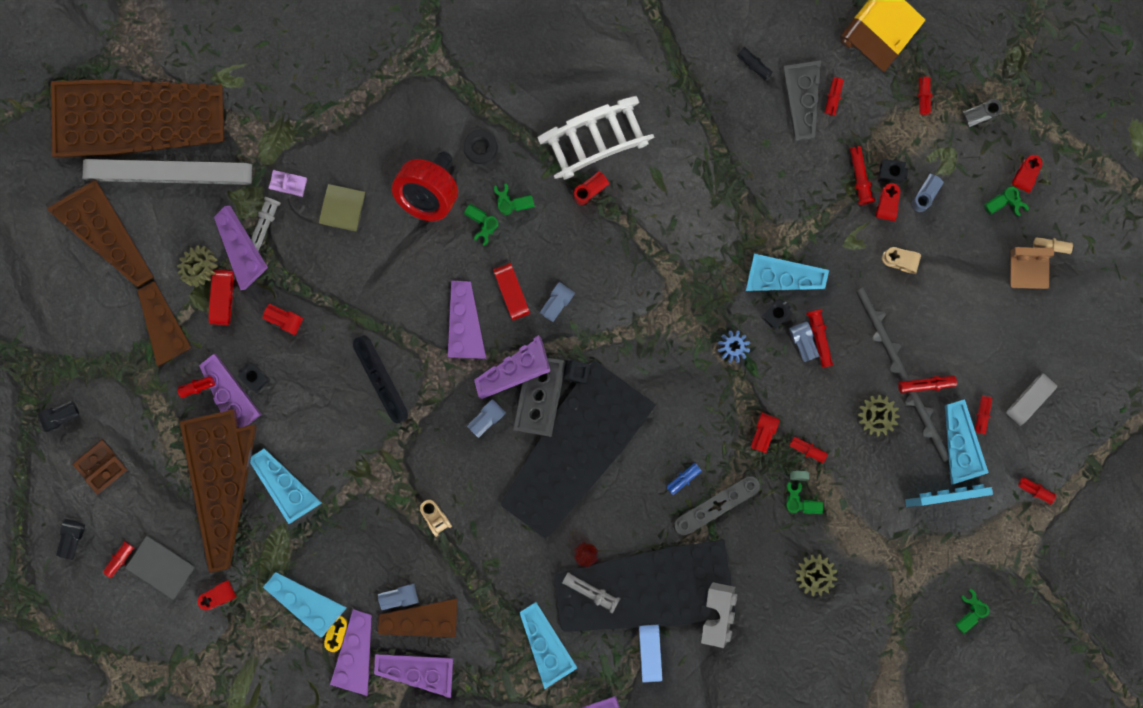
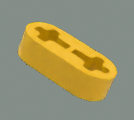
[324,615,348,652]

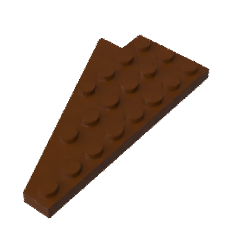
[180,409,257,573]

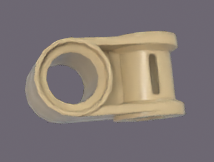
[882,247,921,274]
[420,499,452,537]

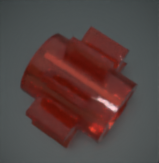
[574,542,598,568]

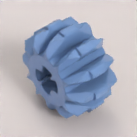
[718,331,750,363]

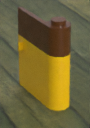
[840,0,925,72]

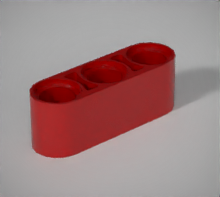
[493,263,530,321]
[209,269,234,326]

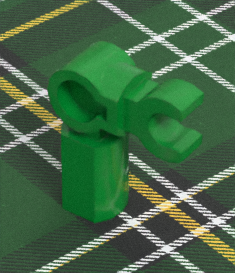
[494,183,535,215]
[983,187,1029,217]
[464,203,499,246]
[786,482,823,514]
[955,589,989,634]

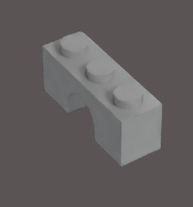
[701,583,737,648]

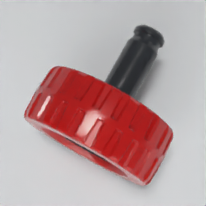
[392,151,458,221]

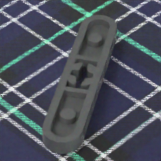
[674,477,760,535]

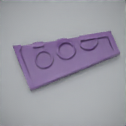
[448,281,486,359]
[199,354,262,428]
[330,609,372,696]
[374,654,453,698]

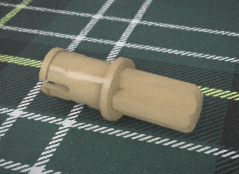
[1033,237,1073,254]

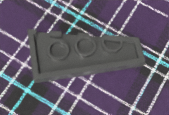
[783,60,821,142]

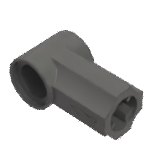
[962,99,1002,128]

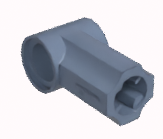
[911,174,944,212]
[540,282,575,322]
[789,321,819,363]
[467,399,506,438]
[378,584,419,610]

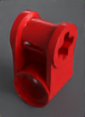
[1011,155,1043,193]
[876,183,900,222]
[197,580,237,610]

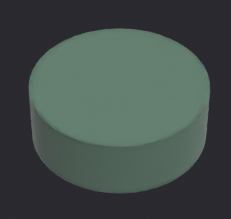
[790,471,809,481]

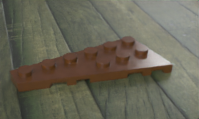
[47,180,155,287]

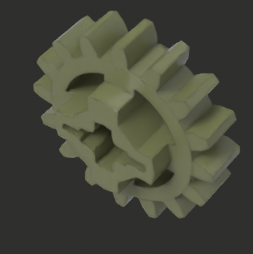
[177,245,218,287]
[857,395,900,437]
[795,554,837,596]

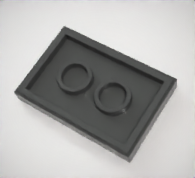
[126,536,196,600]

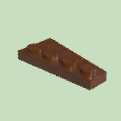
[138,281,192,367]

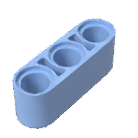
[639,625,662,682]

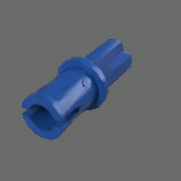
[667,462,702,495]

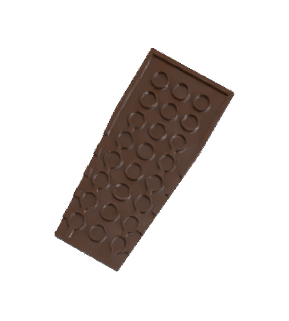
[51,79,225,158]

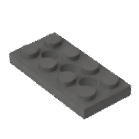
[513,358,566,437]

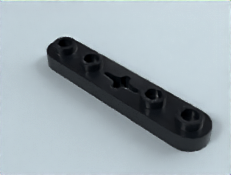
[353,335,408,423]

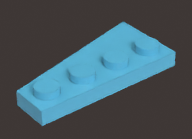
[945,399,988,485]
[263,572,347,638]
[520,602,577,689]

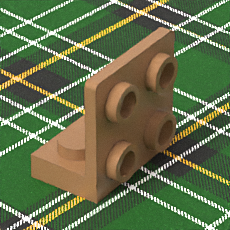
[1010,247,1054,289]

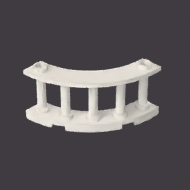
[537,96,654,180]

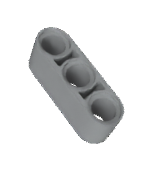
[1006,373,1057,426]

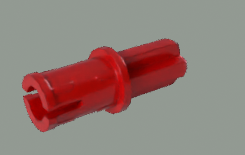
[824,77,844,116]
[917,77,933,115]
[177,376,215,398]
[975,396,992,435]
[790,437,828,464]
[1018,477,1056,505]
[103,541,135,578]

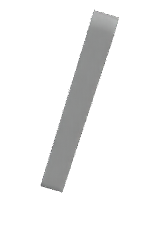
[82,159,252,185]

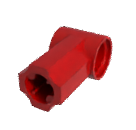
[573,171,610,205]
[262,304,304,336]
[750,412,780,453]

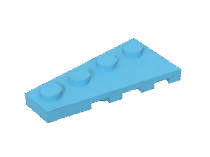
[746,254,829,291]
[250,449,322,524]
[905,484,993,507]

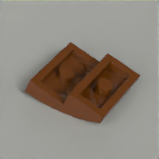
[72,439,128,495]

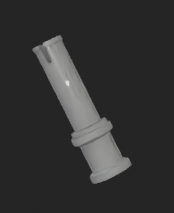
[251,197,281,252]
[562,573,620,613]

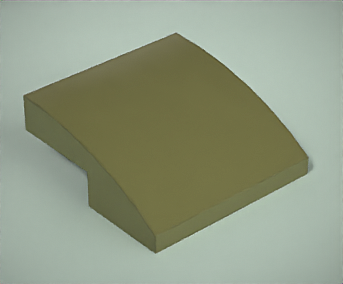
[319,184,366,232]

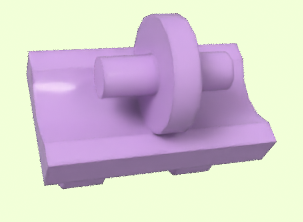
[269,170,307,197]

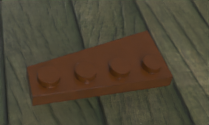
[378,598,458,637]

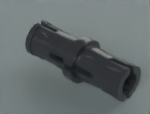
[737,47,773,81]

